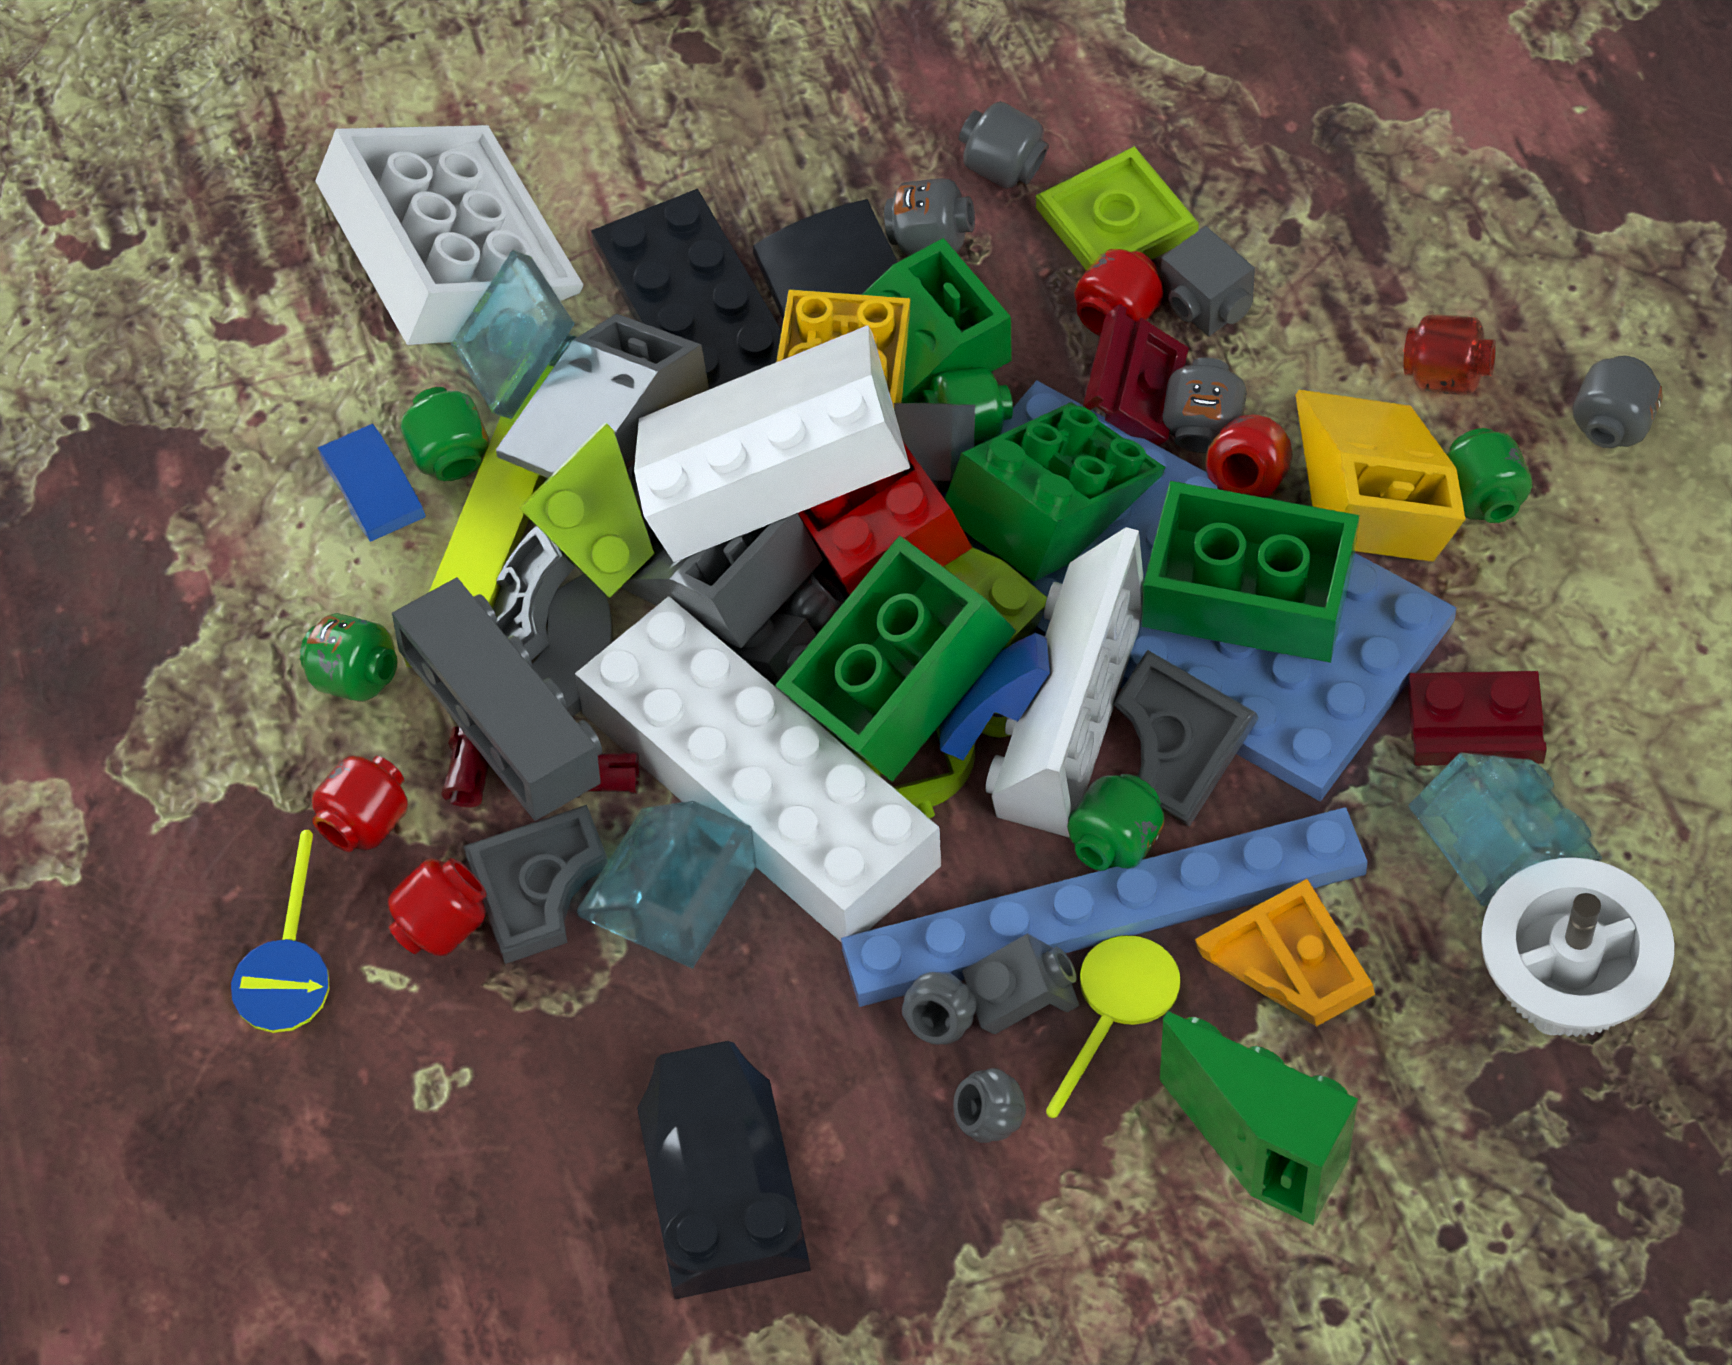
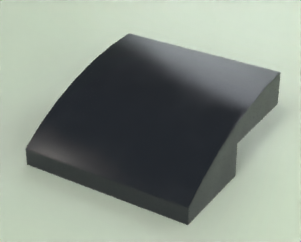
[753,199,897,320]

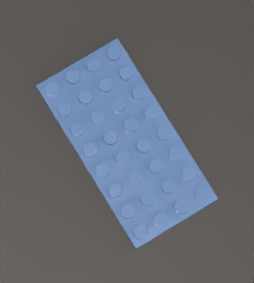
[941,380,1457,802]

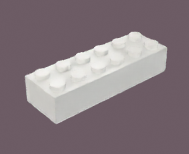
[575,596,941,942]

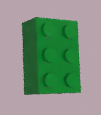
[1142,481,1360,663]
[775,535,1017,782]

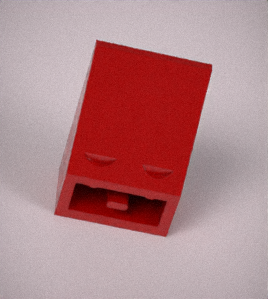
[798,442,972,594]

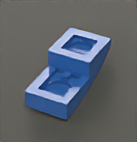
[318,423,426,542]
[939,633,1050,760]

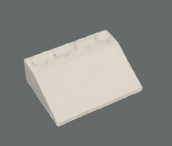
[315,125,583,345]
[634,325,910,562]
[986,527,1144,838]

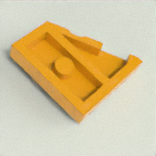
[1195,879,1375,1027]

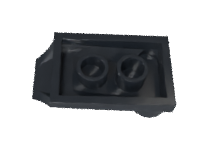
[637,1041,811,1299]

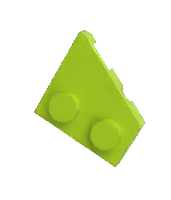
[519,423,654,598]

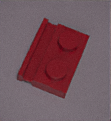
[1083,304,1189,446]
[1407,671,1547,766]

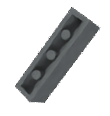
[392,577,602,821]

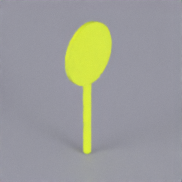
[1046,935,1180,1118]

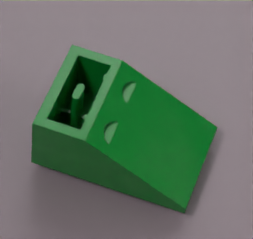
[862,238,1012,403]
[945,402,1166,582]
[1160,1011,1358,1226]

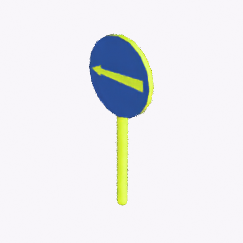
[231,830,330,1033]

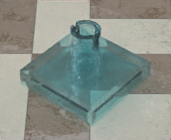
[451,250,577,419]

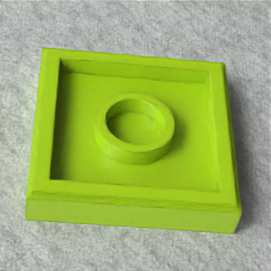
[1036,146,1199,271]

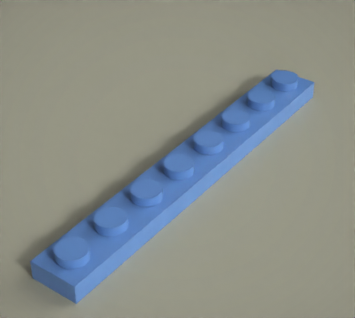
[841,807,1368,1007]

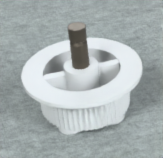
[1481,858,1674,1037]

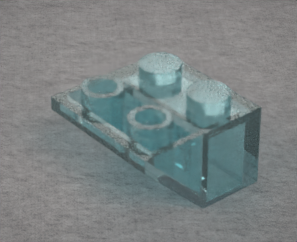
[1408,753,1603,906]
[577,801,757,969]

